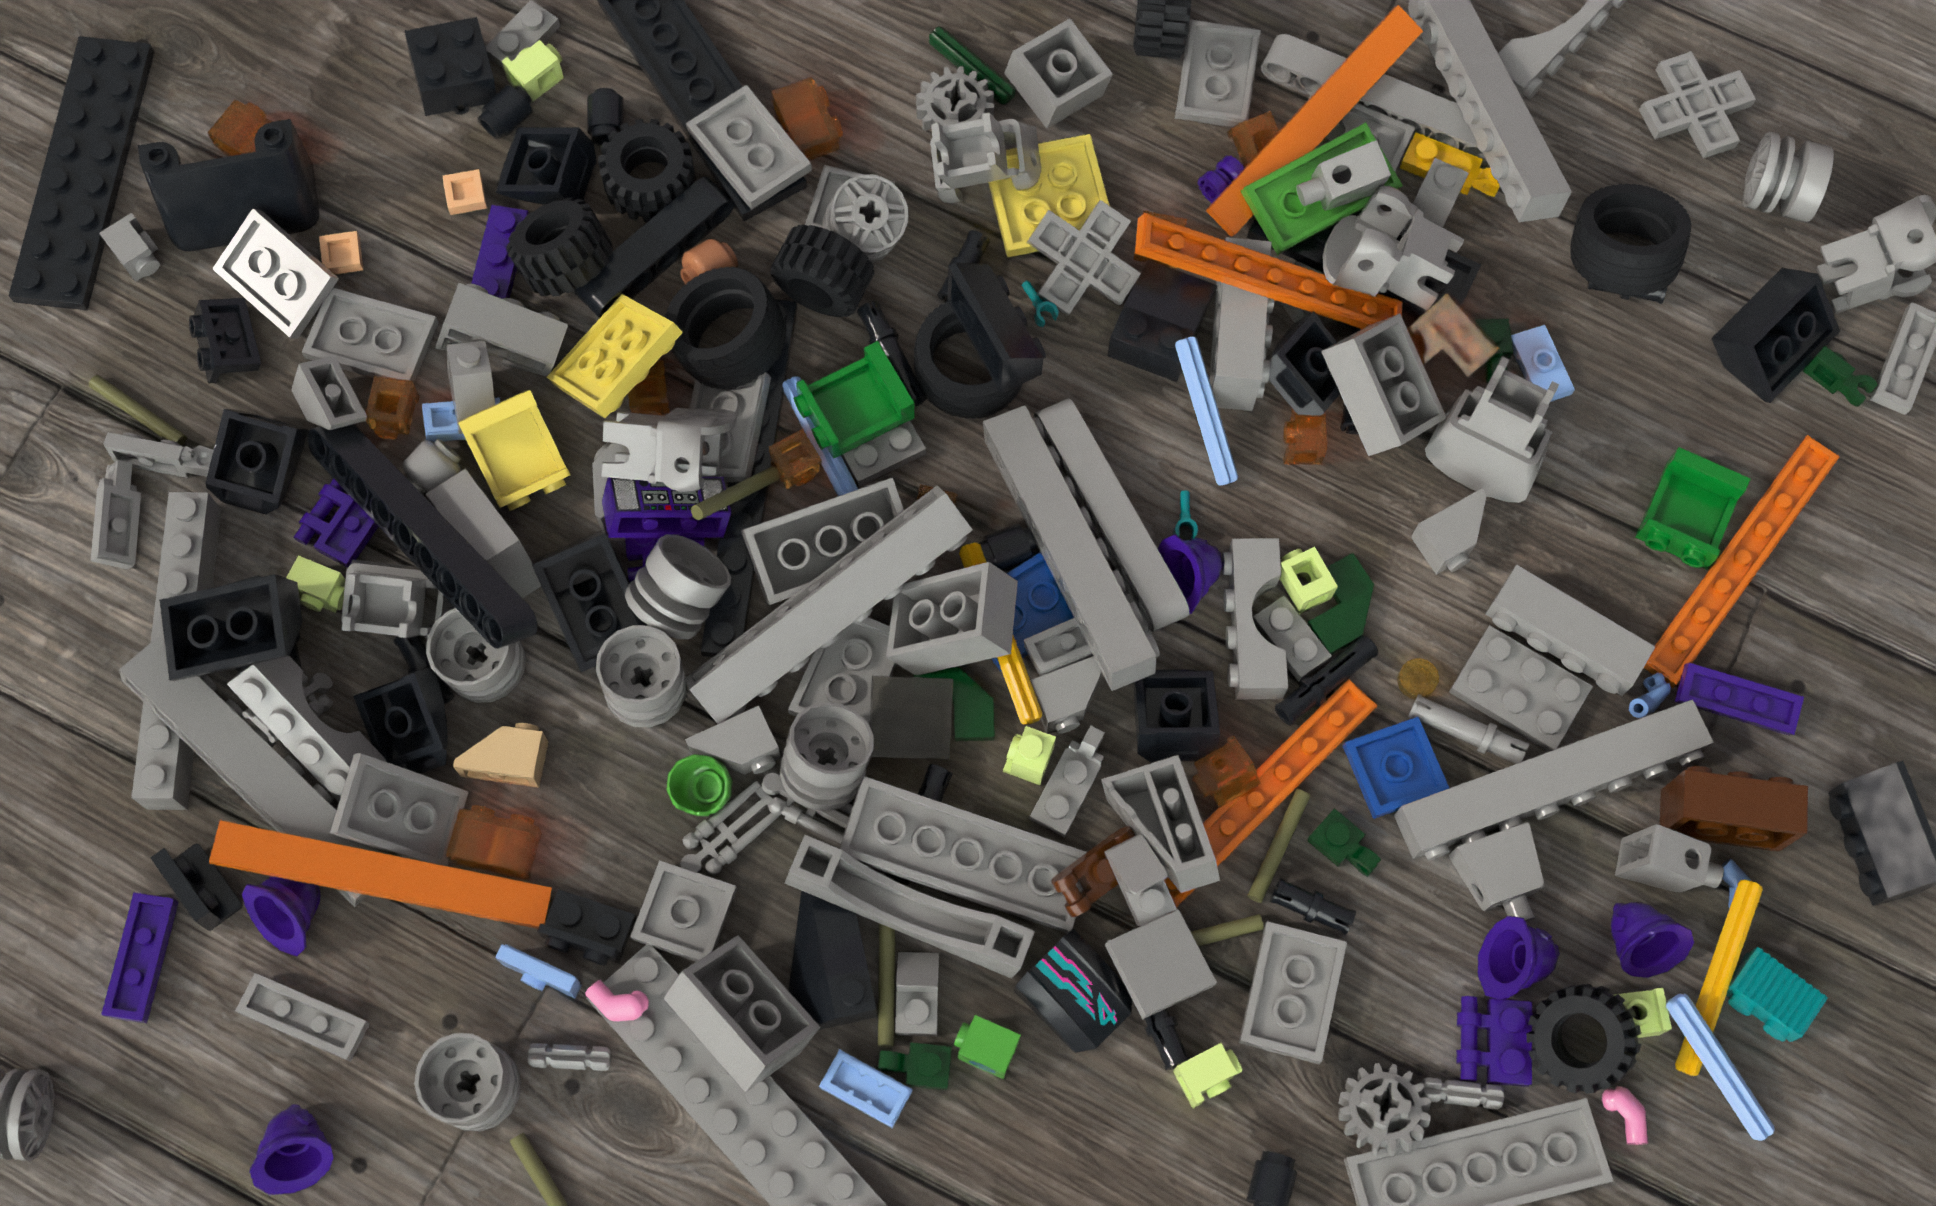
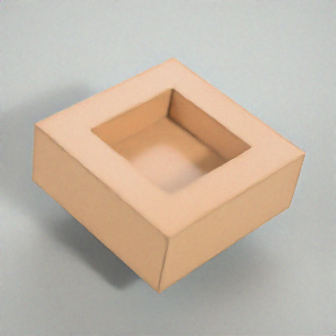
[442,169,487,215]
[319,231,364,275]

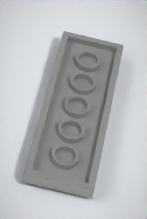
[839,776,1087,933]
[1344,1098,1613,1206]

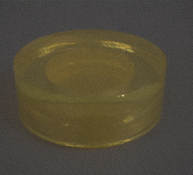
[1397,658,1439,699]

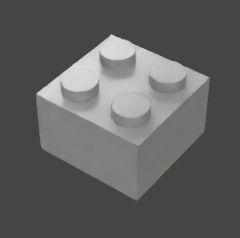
[1004,18,1113,129]

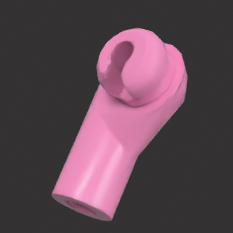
[585,980,649,1022]
[1602,1086,1648,1145]

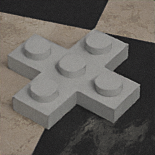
[1639,51,1756,159]
[1026,200,1141,315]

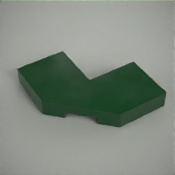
[1307,553,1374,655]
[914,666,995,742]

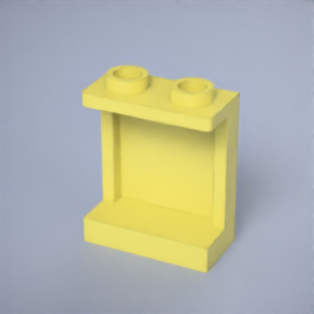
[458,390,571,511]

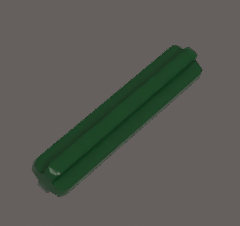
[929,26,1016,105]

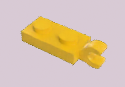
[1400,132,1500,197]

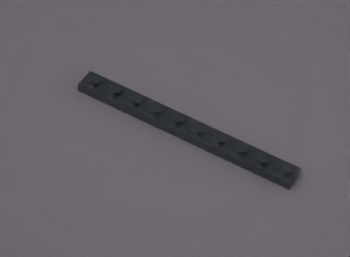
[701,299,797,657]

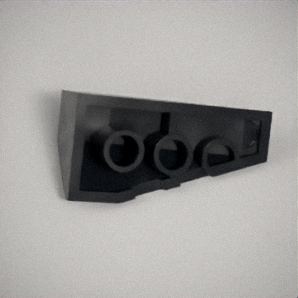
[789,891,878,1030]

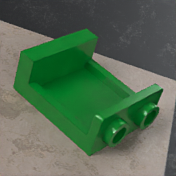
[794,341,915,459]
[1635,447,1751,570]

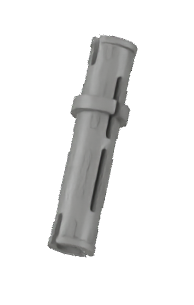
[1408,694,1529,764]

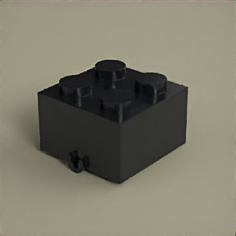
[404,17,496,116]

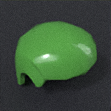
[666,754,733,817]

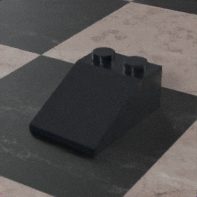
[1107,260,1217,382]
[532,529,648,672]

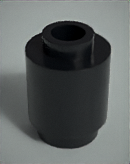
[478,85,533,139]
[587,88,624,146]
[978,523,1036,571]
[1246,1151,1297,1206]

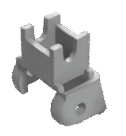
[930,113,1041,203]
[1323,185,1464,311]
[1817,195,1936,314]
[1425,357,1559,503]
[601,408,737,493]
[341,560,455,638]

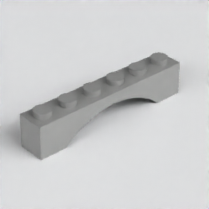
[1498,0,1626,99]
[785,835,1035,979]

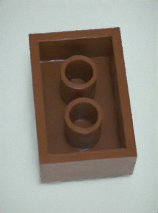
[1659,766,1808,852]

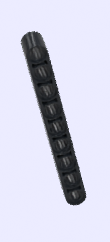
[307,424,537,649]

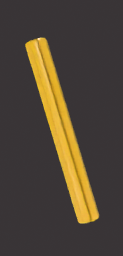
[959,542,1043,725]
[1675,879,1763,1076]

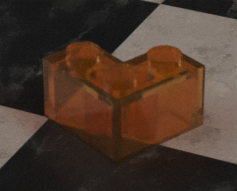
[1407,293,1500,377]

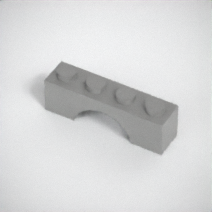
[1222,538,1288,700]
[227,656,386,802]

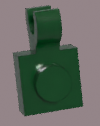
[1468,318,1513,383]
[1803,346,1878,407]
[1307,808,1381,877]
[878,1042,952,1091]

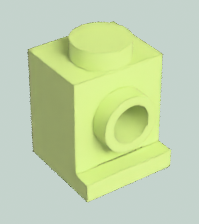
[501,40,564,102]
[1280,547,1338,614]
[286,555,345,613]
[1003,726,1056,785]
[1614,988,1672,1038]
[1173,1043,1242,1108]

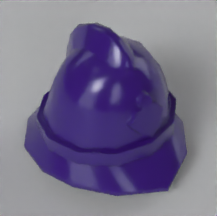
[1157,534,1223,614]
[242,876,321,957]
[1611,902,1694,978]
[1478,915,1560,1000]
[249,1104,334,1195]

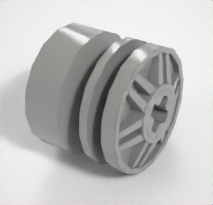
[1743,131,1834,223]
[822,174,908,263]
[625,534,731,639]
[426,608,526,703]
[596,625,687,727]
[780,702,874,811]
[414,1033,521,1132]
[0,1068,54,1161]

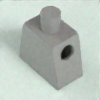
[1296,140,1391,210]
[1449,822,1544,922]
[1615,824,1724,892]

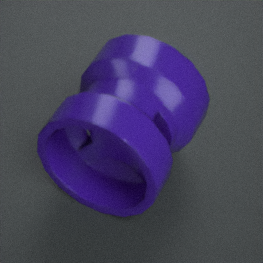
[1198,155,1244,204]

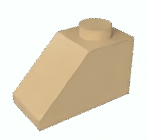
[453,723,549,788]

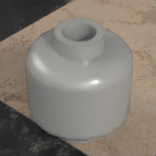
[403,439,461,495]

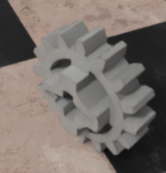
[916,66,994,131]
[1338,1063,1431,1157]

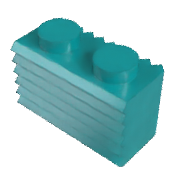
[1726,947,1828,1042]

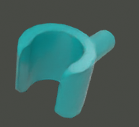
[1021,281,1058,327]
[1173,490,1198,539]

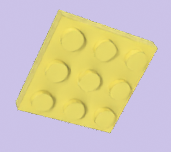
[988,134,1109,258]
[547,294,683,418]

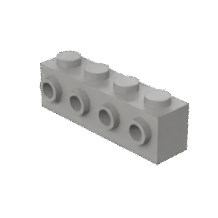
[1485,565,1655,696]

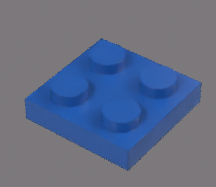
[1343,717,1449,819]

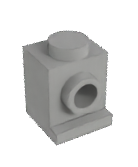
[99,212,161,282]

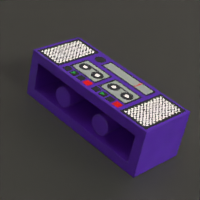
[602,477,731,538]

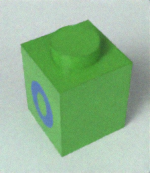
[954,1015,1021,1079]

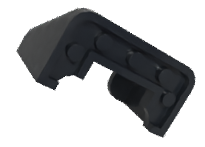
[138,119,320,251]

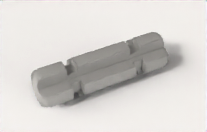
[528,1043,611,1071]
[1421,1077,1504,1110]

